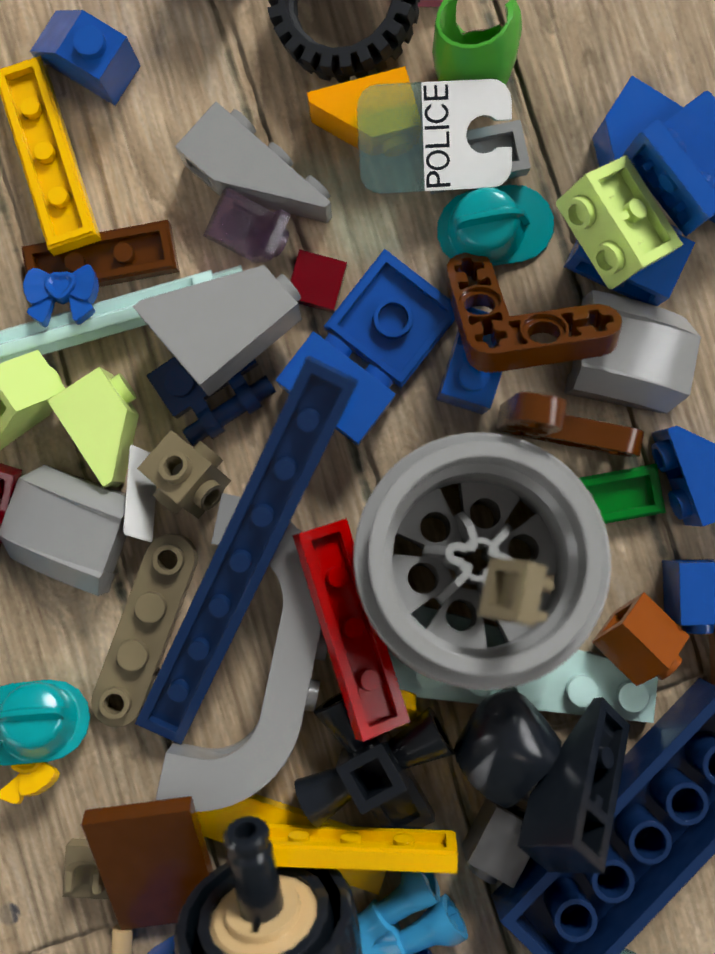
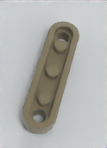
[91,534,198,727]

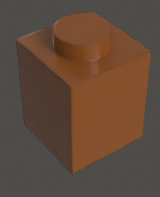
[592,592,690,686]

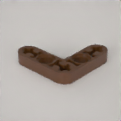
[447,252,622,373]
[496,392,644,457]

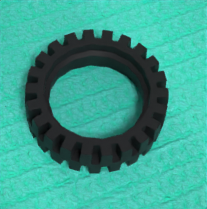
[268,0,420,83]

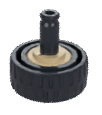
[174,816,362,954]

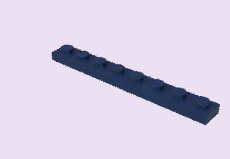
[135,355,358,745]

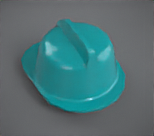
[437,185,554,266]
[0,680,91,766]

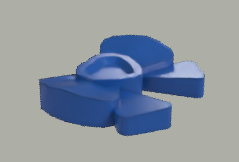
[23,264,99,327]

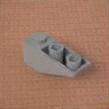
[175,102,332,223]

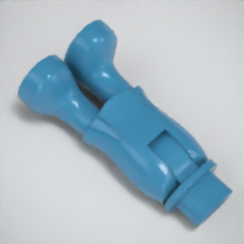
[358,871,468,954]

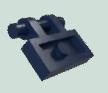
[146,357,277,446]

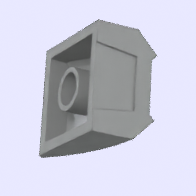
[564,290,701,413]
[0,465,127,596]

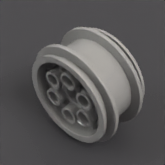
[354,432,611,690]

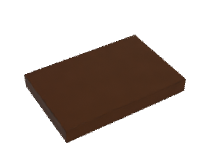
[81,796,214,930]

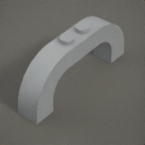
[155,493,327,812]

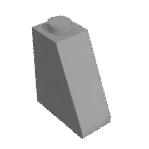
[133,265,302,396]

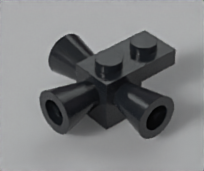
[294,692,454,829]

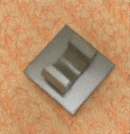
[478,558,554,627]
[62,838,109,900]

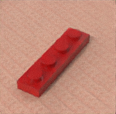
[292,518,410,742]

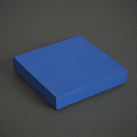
[323,249,456,389]

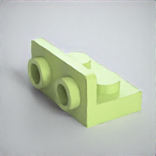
[556,155,683,289]

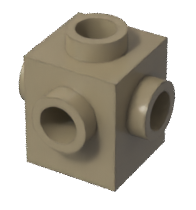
[137,430,231,519]

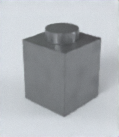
[462,798,530,888]

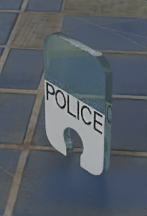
[357,79,512,194]

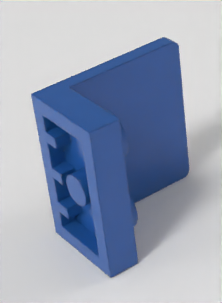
[622,91,715,237]

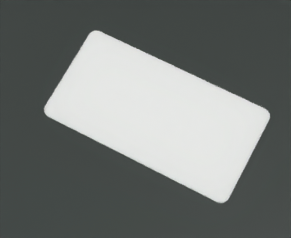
[123,445,156,542]

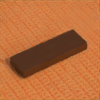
[22,220,180,287]

